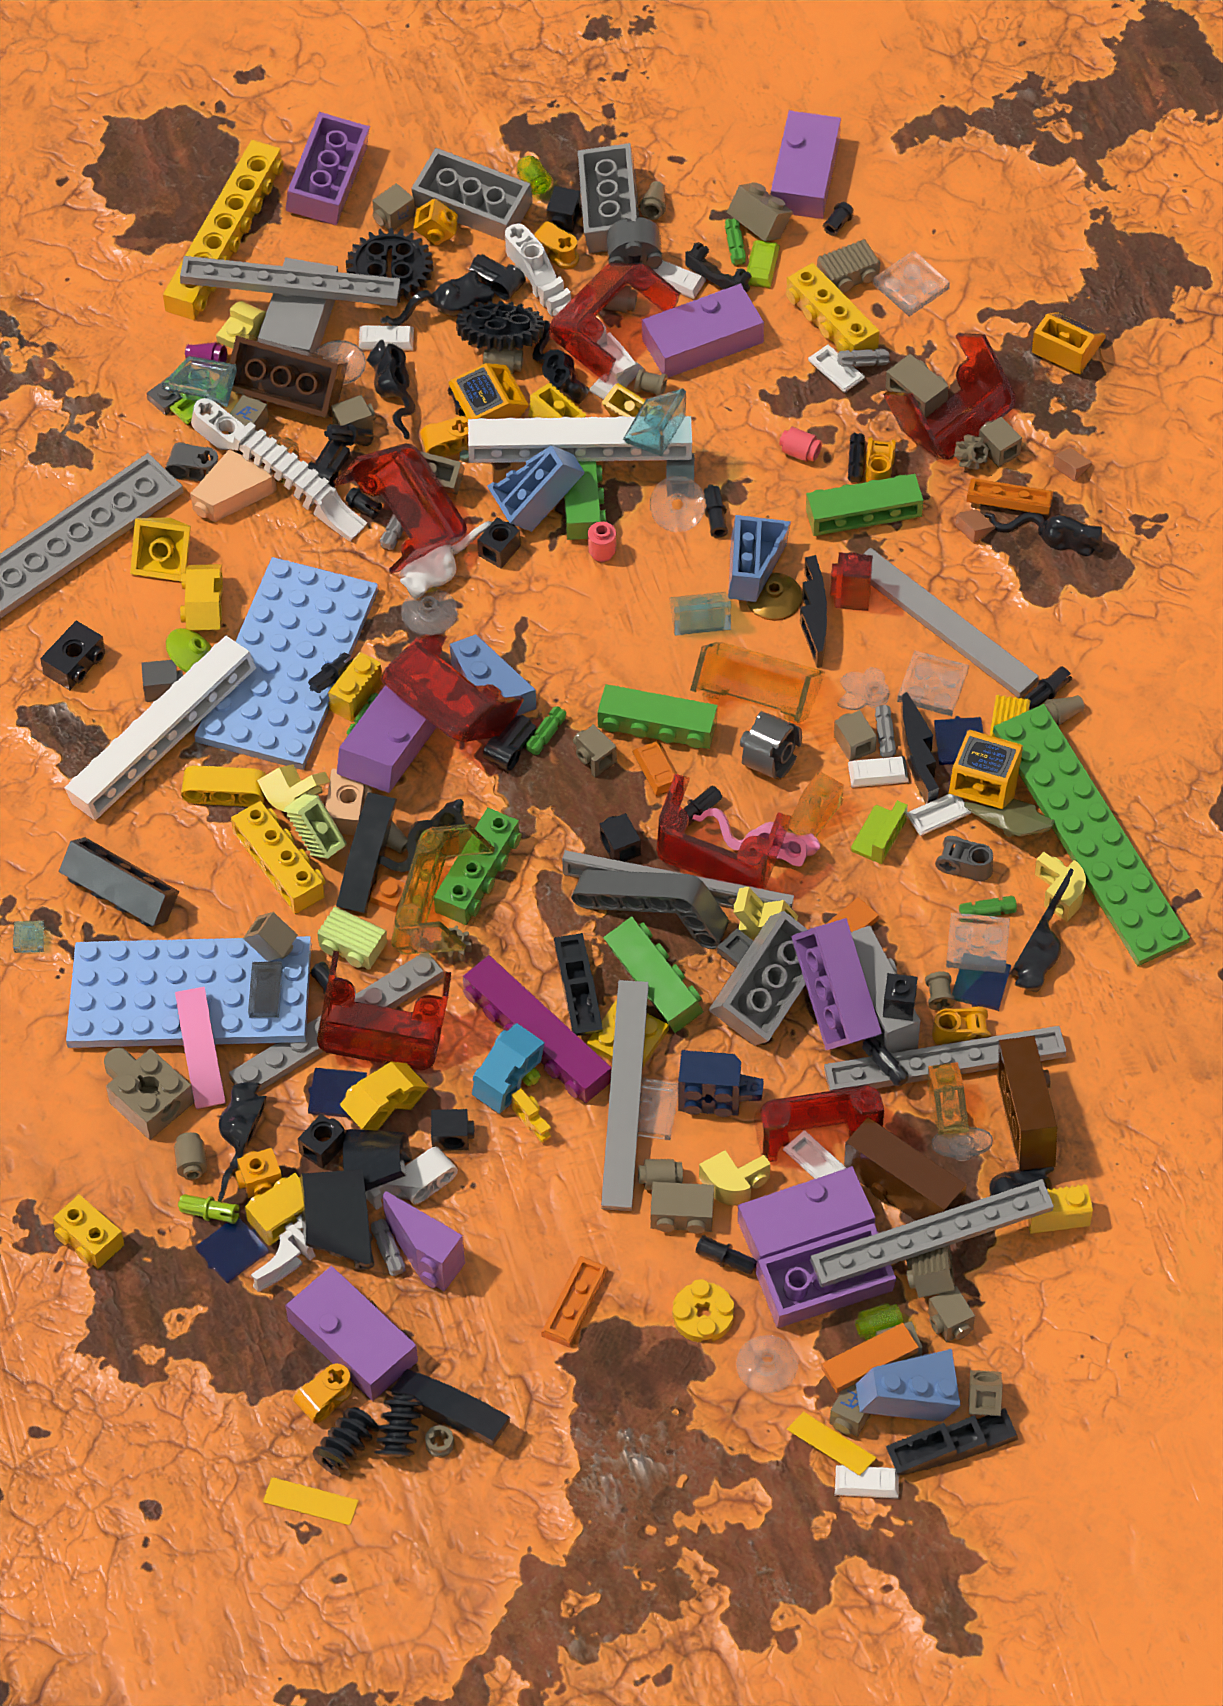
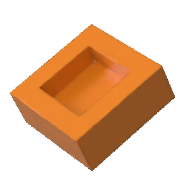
[370,874,409,913]

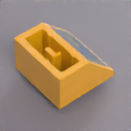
[1032,312,1106,375]
[448,363,529,419]
[948,730,1024,809]

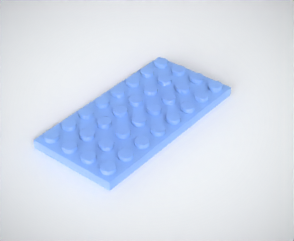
[195,557,378,770]
[66,936,312,1048]

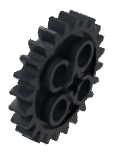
[346,228,434,303]
[456,301,545,351]

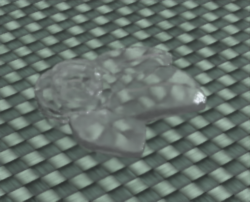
[837,667,890,710]

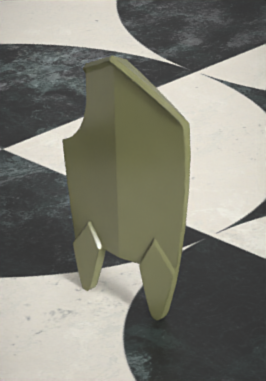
[964,799,1054,837]

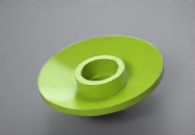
[166,628,212,673]

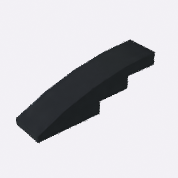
[800,555,827,668]
[901,692,939,804]
[336,792,397,913]
[554,933,603,1036]
[390,1369,510,1446]
[886,1408,1018,1476]

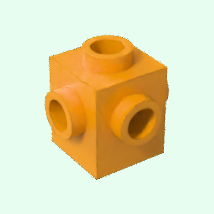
[413,198,458,246]
[234,1148,282,1198]

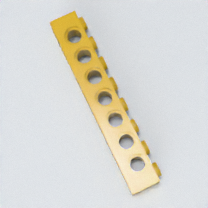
[163,139,284,321]

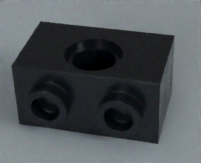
[40,620,105,690]

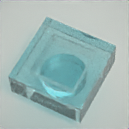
[13,921,45,953]

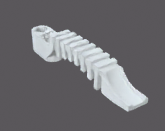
[505,224,637,379]
[191,398,367,542]
[251,1146,458,1292]

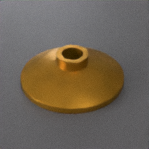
[746,573,802,621]

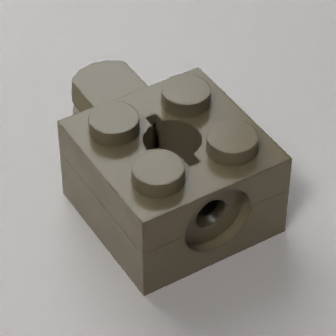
[104,1047,195,1140]

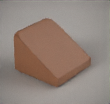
[1053,448,1092,481]
[955,509,995,543]

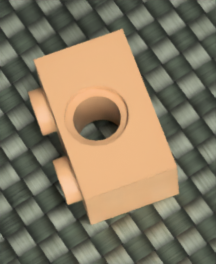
[325,768,372,835]

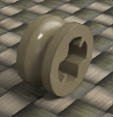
[425,1425,454,1458]

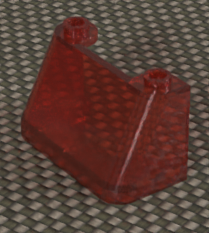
[754,1086,884,1162]

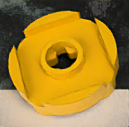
[672,1279,734,1342]

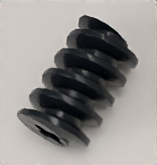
[374,1391,424,1459]
[313,1407,379,1476]

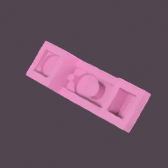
[175,986,226,1109]

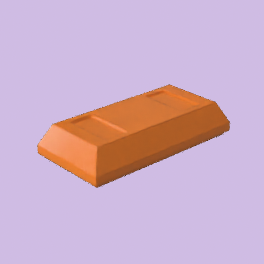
[632,741,682,796]

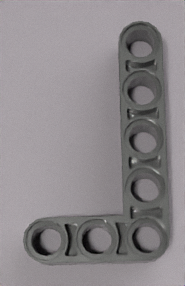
[571,870,729,949]

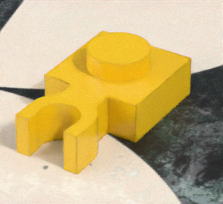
[511,1089,551,1143]

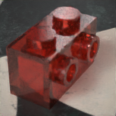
[830,552,873,611]

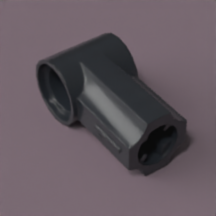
[469,254,526,300]
[308,441,350,488]
[483,715,536,772]

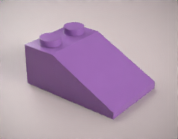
[382,1191,465,1291]

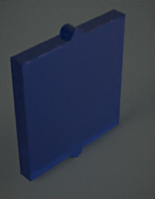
[934,716,983,765]
[952,954,1011,1011]
[308,1068,367,1118]
[195,1217,269,1283]

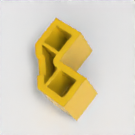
[180,564,223,630]
[340,1062,429,1131]

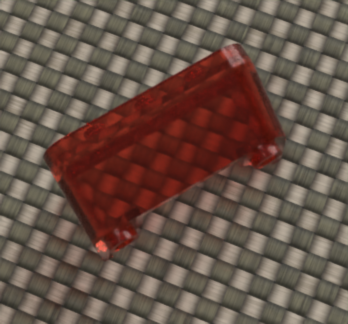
[549,263,681,383]
[883,333,1016,460]
[333,443,467,574]
[380,634,524,742]
[656,773,792,889]
[317,950,452,1070]

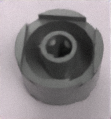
[607,217,663,281]
[740,711,802,779]

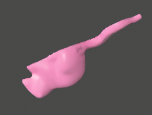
[693,808,820,866]

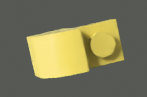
[216,301,267,349]
[257,764,330,811]
[1035,852,1086,922]
[733,887,798,940]
[699,1150,770,1205]

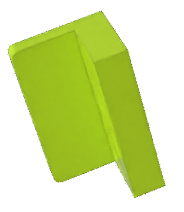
[851,800,908,864]

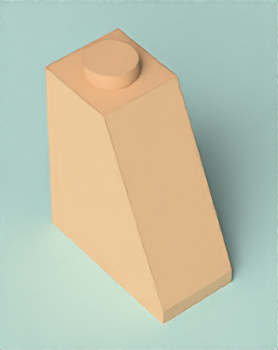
[190,449,277,522]

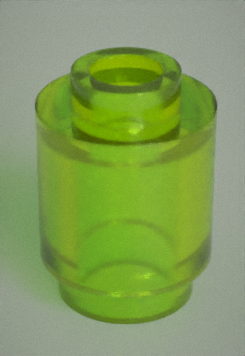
[516,155,552,195]
[855,1303,903,1340]

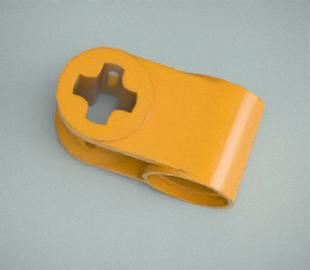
[533,222,579,269]
[420,416,469,458]
[865,437,896,482]
[932,1007,991,1045]
[293,1364,353,1424]

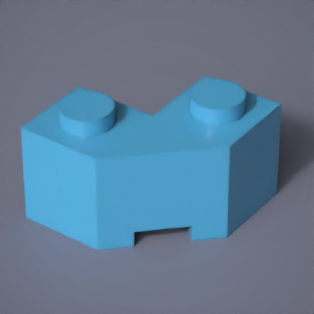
[472,1023,545,1114]

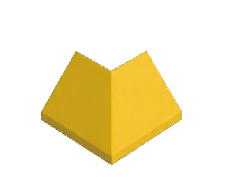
[130,518,191,581]

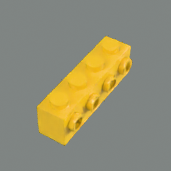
[786,262,880,352]
[231,801,326,914]

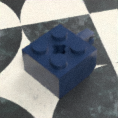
[678,1050,763,1117]

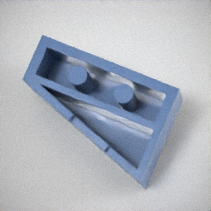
[487,445,585,532]
[728,515,791,602]
[450,634,536,728]
[856,1349,961,1422]

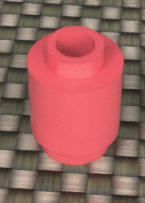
[779,427,822,462]
[588,522,616,562]

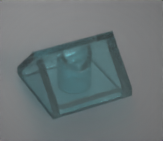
[161,356,237,407]
[623,388,686,456]
[669,592,731,635]

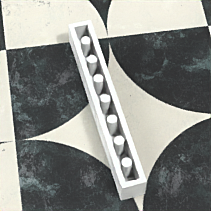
[468,415,692,463]
[64,636,256,821]

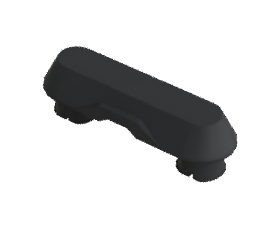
[685,242,752,292]

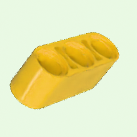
[181,766,266,807]

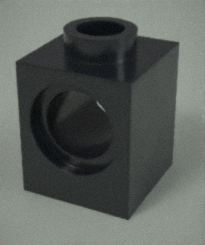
[546,186,581,232]
[477,517,521,568]
[599,813,641,862]
[883,973,918,1021]
[431,1109,475,1151]
[298,1114,345,1169]

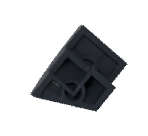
[343,1129,412,1192]
[300,1169,371,1267]

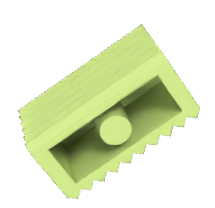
[284,793,347,858]
[317,907,388,970]

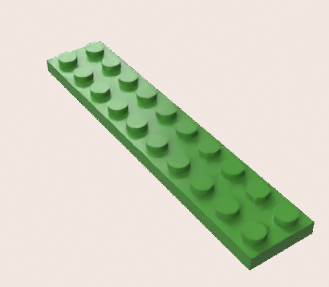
[993,704,1190,966]

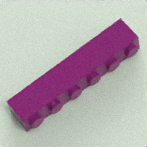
[463,955,611,1104]

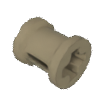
[634,368,668,398]
[925,971,955,1011]

